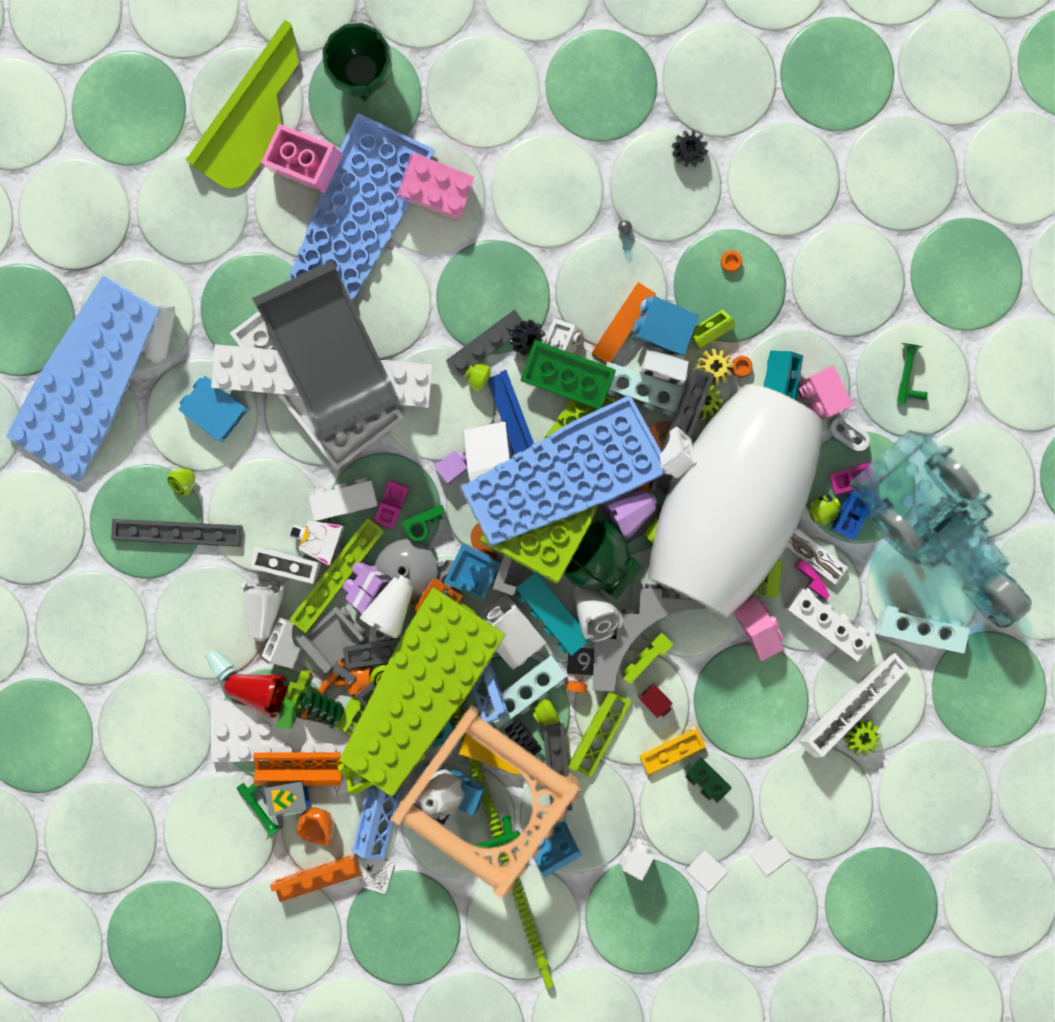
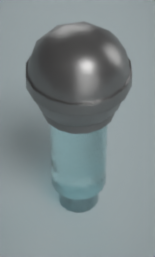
[617,220,632,254]

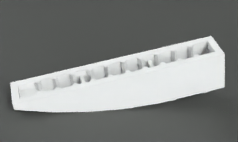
[799,653,909,758]

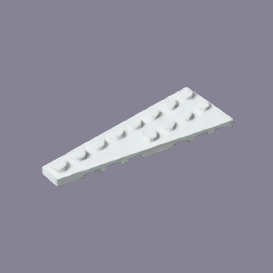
[210,698,351,762]

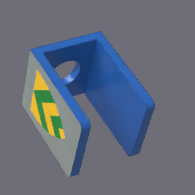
[264,782,310,816]

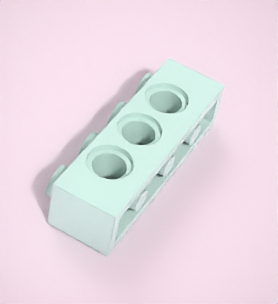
[606,362,684,418]
[875,606,970,654]
[485,654,567,729]

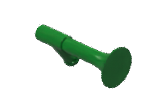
[897,343,928,404]
[236,783,284,840]
[473,815,520,854]

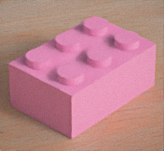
[261,124,343,193]
[396,153,474,220]
[798,365,853,420]

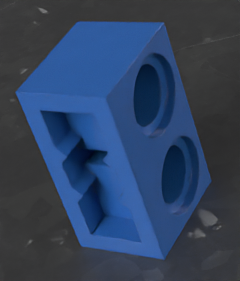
[830,492,874,540]

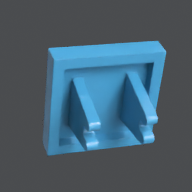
[444,543,502,601]
[535,820,582,877]

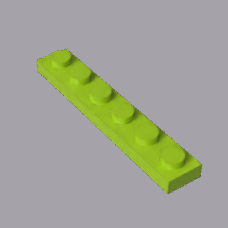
[289,518,385,633]

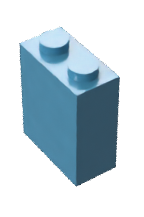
[632,296,699,356]
[178,376,249,443]

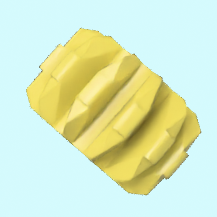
[697,349,734,386]

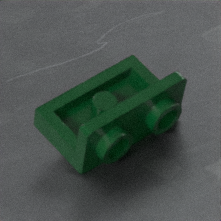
[684,758,732,803]

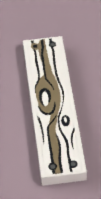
[786,528,848,584]

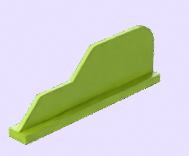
[186,20,299,189]

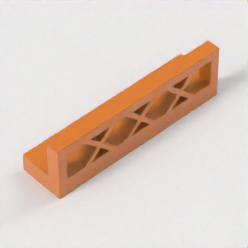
[253,752,342,786]
[270,853,362,902]

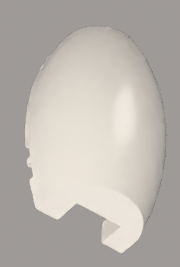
[648,384,823,618]

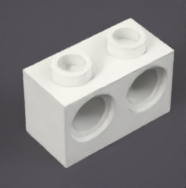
[620,838,654,880]

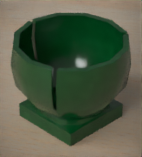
[322,23,392,102]
[564,521,644,600]

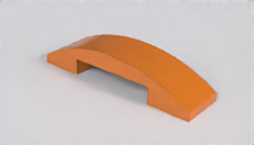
[591,282,656,363]

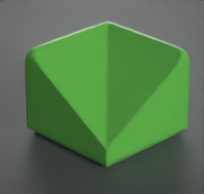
[275,700,297,729]

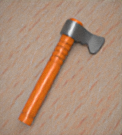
[300,661,356,719]

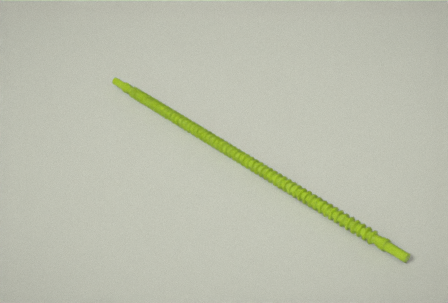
[415,601,554,988]

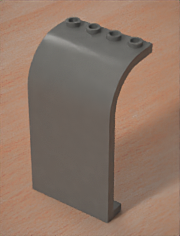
[252,261,401,444]

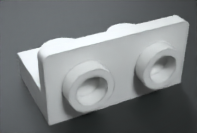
[545,319,583,354]

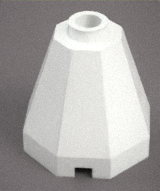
[419,769,465,817]

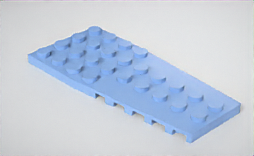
[288,113,435,302]
[6,276,161,482]
[461,395,666,546]

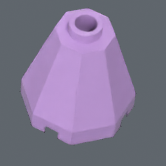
[602,490,657,540]

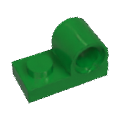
[402,505,446,541]

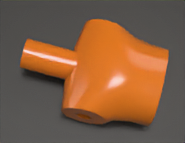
[333,667,373,695]

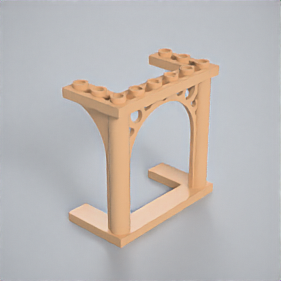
[391,702,580,899]

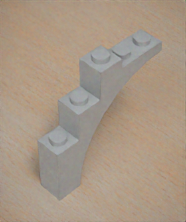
[593,584,706,691]

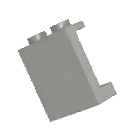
[493,555,516,595]
[297,606,367,673]

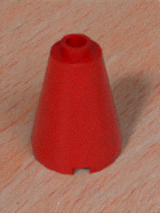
[224,674,287,718]

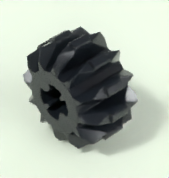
[672,130,708,168]
[509,319,546,356]

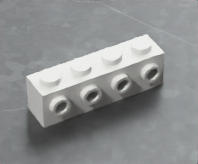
[785,588,873,662]

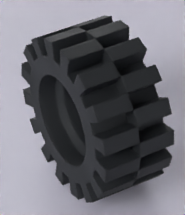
[505,719,542,756]

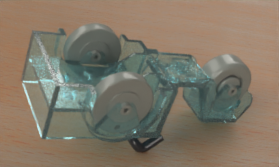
[849,430,1032,628]

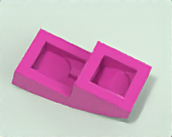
[829,462,878,495]
[373,479,410,529]
[793,560,829,599]

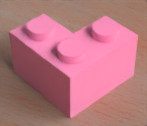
[734,596,784,662]

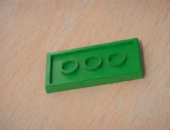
[520,340,616,410]

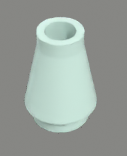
[205,649,235,682]

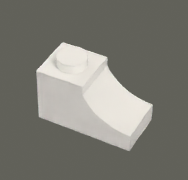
[659,426,697,479]
[262,616,300,669]

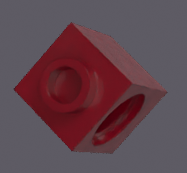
[638,683,673,718]

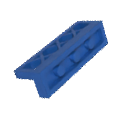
[487,370,534,454]

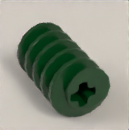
[295,685,344,729]

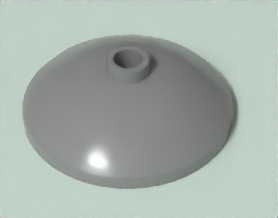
[375,539,438,603]

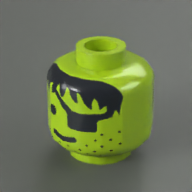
[807,494,842,526]

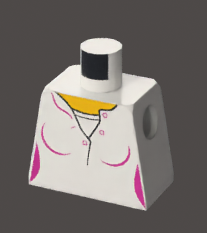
[290,521,345,565]

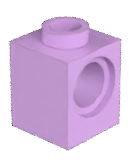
[434,451,468,484]

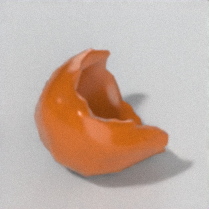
[296,807,334,846]

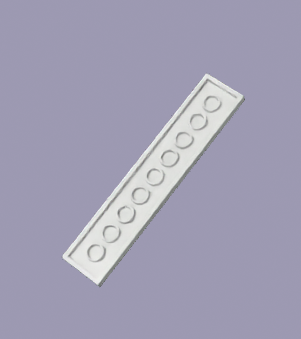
[211,344,432,408]

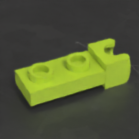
[622,632,673,684]

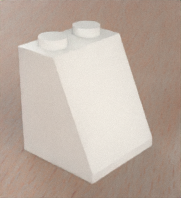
[477,593,546,670]

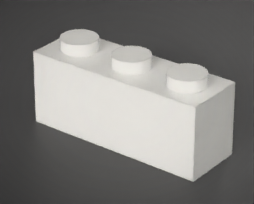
[308,478,379,521]
[249,547,322,584]

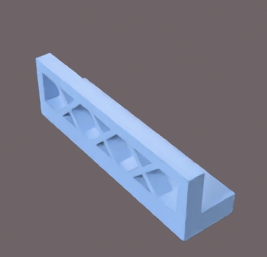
[473,660,509,723]
[352,783,403,859]

